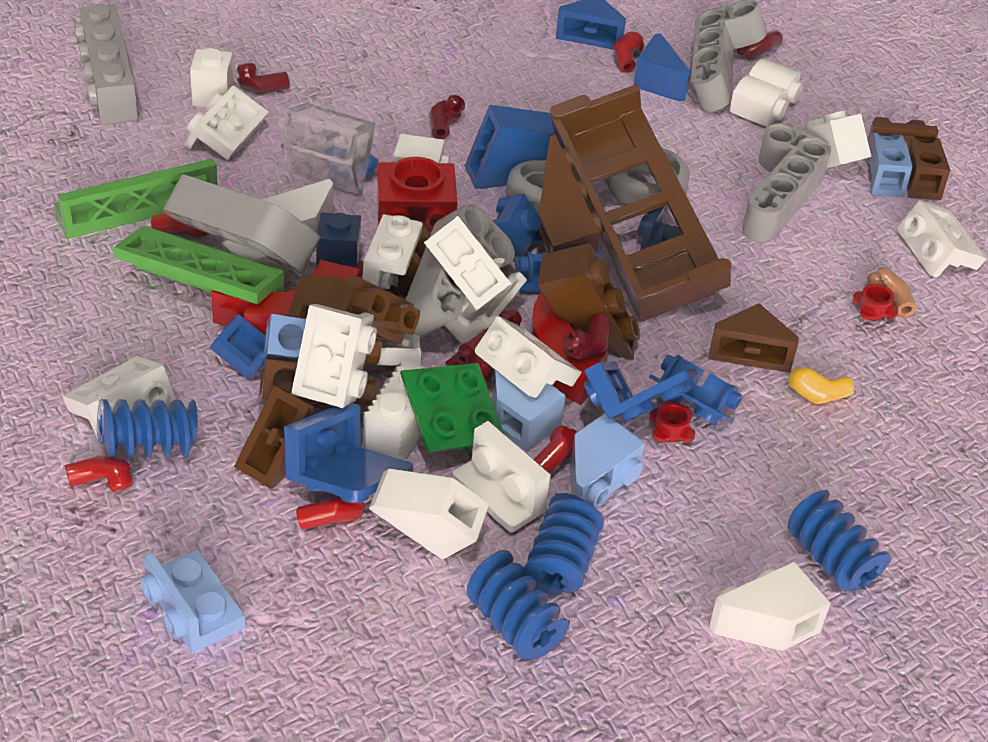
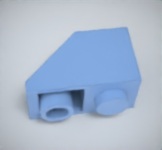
[491,368,565,452]
[570,413,645,508]

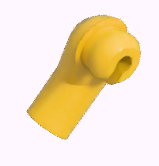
[788,368,854,404]

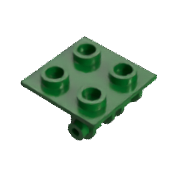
[400,363,505,458]

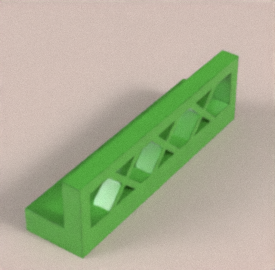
[54,158,218,239]
[114,226,284,304]

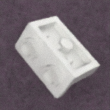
[184,85,269,160]
[897,200,987,277]
[362,214,423,290]
[291,304,377,408]
[475,316,582,398]
[63,356,176,440]
[452,421,550,532]

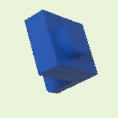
[492,193,539,255]
[209,314,265,381]

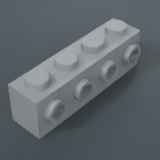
[74,4,138,125]

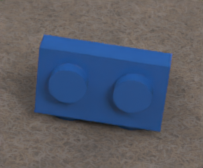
[584,361,699,422]
[284,403,413,503]

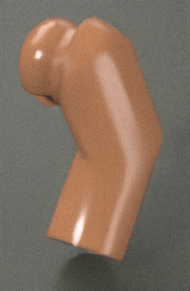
[867,267,917,317]

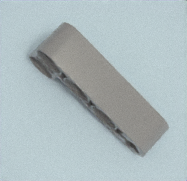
[691,0,767,112]
[742,123,831,242]
[162,174,321,275]
[406,203,515,336]

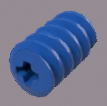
[97,399,198,458]
[787,490,891,591]
[524,493,604,596]
[467,550,570,660]

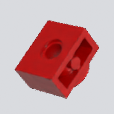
[377,157,458,232]

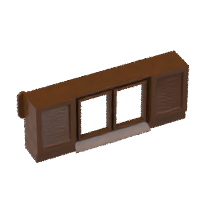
[550,84,732,322]

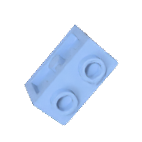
[140,550,246,653]

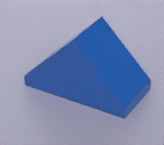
[556,0,626,50]
[634,33,690,101]

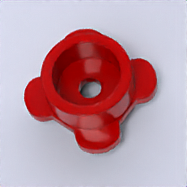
[852,284,898,321]
[649,402,696,442]

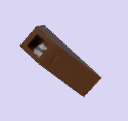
[539,134,603,253]
[538,243,640,360]

